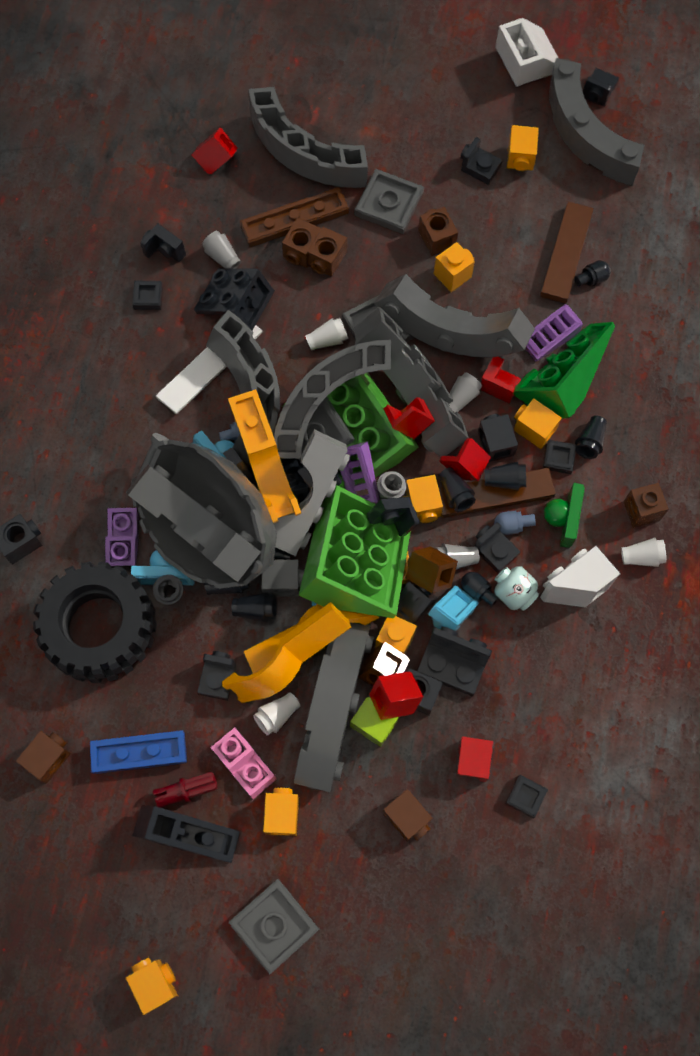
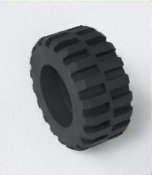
[33,561,156,683]

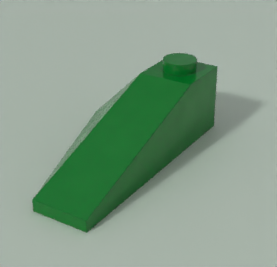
[514,322,615,419]

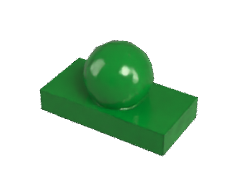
[544,483,585,548]

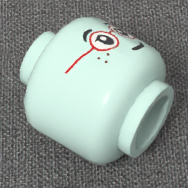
[494,566,539,611]

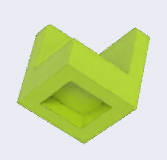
[350,697,399,747]

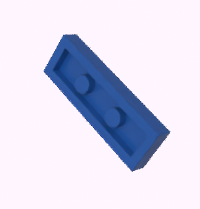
[90,730,187,774]

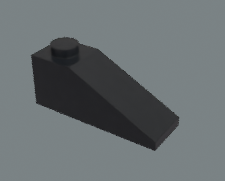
[132,805,240,863]

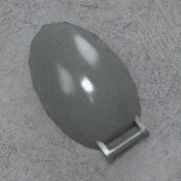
[131,433,277,589]

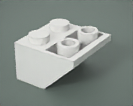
[495,18,558,87]
[540,546,620,607]

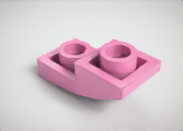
[211,728,277,799]

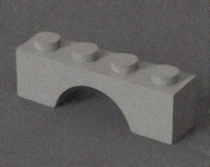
[274,429,350,556]

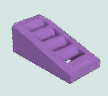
[525,304,583,362]
[340,442,379,503]

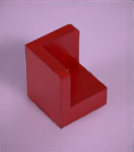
[192,127,238,175]
[480,357,521,403]
[383,397,435,439]
[439,438,491,481]
[369,671,424,720]
[457,736,493,782]

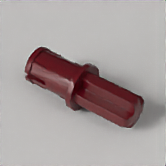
[153,772,217,808]

